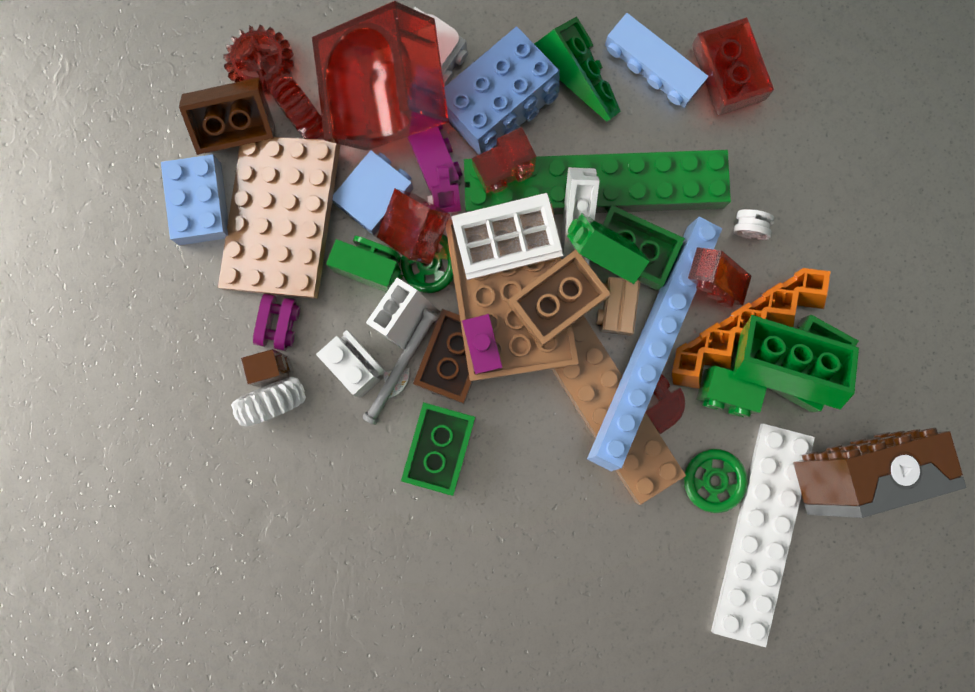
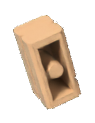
[596,277,640,336]

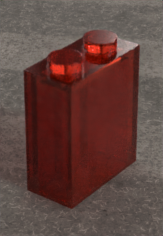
[377,188,450,264]

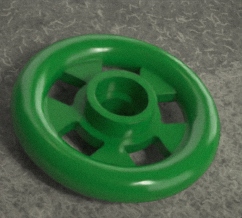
[401,230,454,293]
[684,449,748,513]

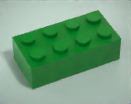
[733,315,859,410]

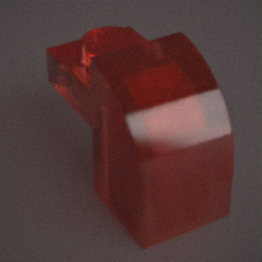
[645,374,685,434]

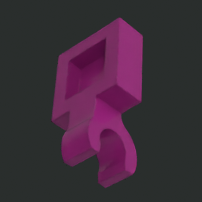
[431,165,461,214]

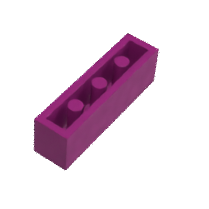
[391,84,463,195]

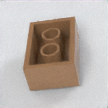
[508,250,611,348]

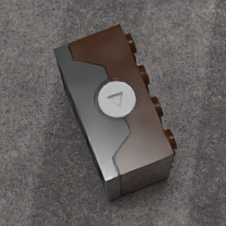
[793,427,967,518]

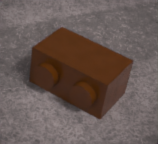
[241,349,292,387]

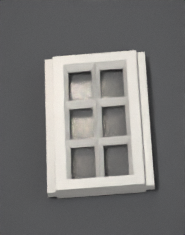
[451,193,563,280]

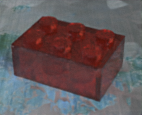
[692,17,774,116]

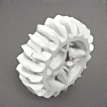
[231,377,306,427]

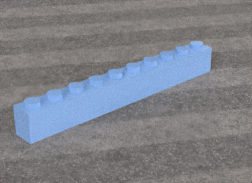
[587,216,722,471]

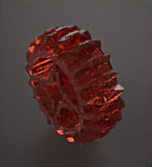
[223,25,295,95]
[268,73,327,139]

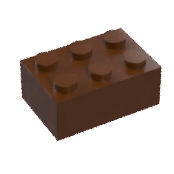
[179,77,275,155]
[413,309,473,404]

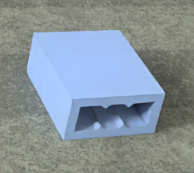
[332,150,413,236]

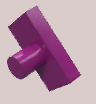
[462,314,502,375]

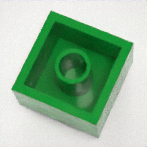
[696,366,767,418]

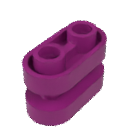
[253,293,301,351]

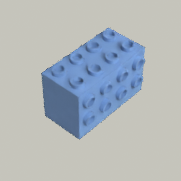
[436,26,559,158]

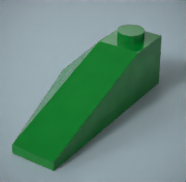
[534,16,621,122]

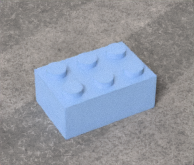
[161,154,228,245]

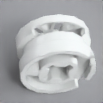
[734,209,774,240]

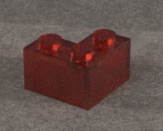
[472,127,537,193]

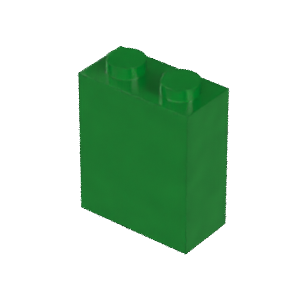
[567,213,650,284]

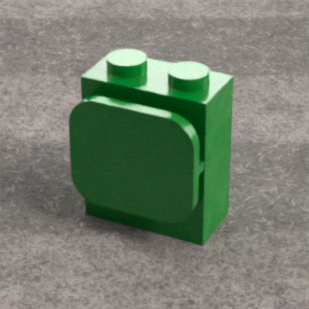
[326,236,403,293]

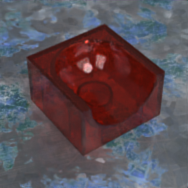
[312,1,449,151]

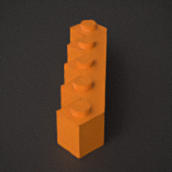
[672,268,831,389]

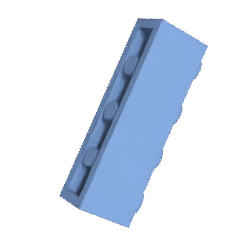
[605,13,708,108]

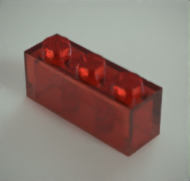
[688,247,752,308]

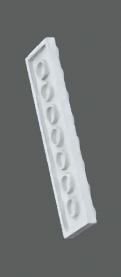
[711,424,815,647]

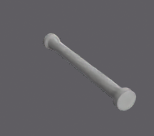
[362,308,439,425]

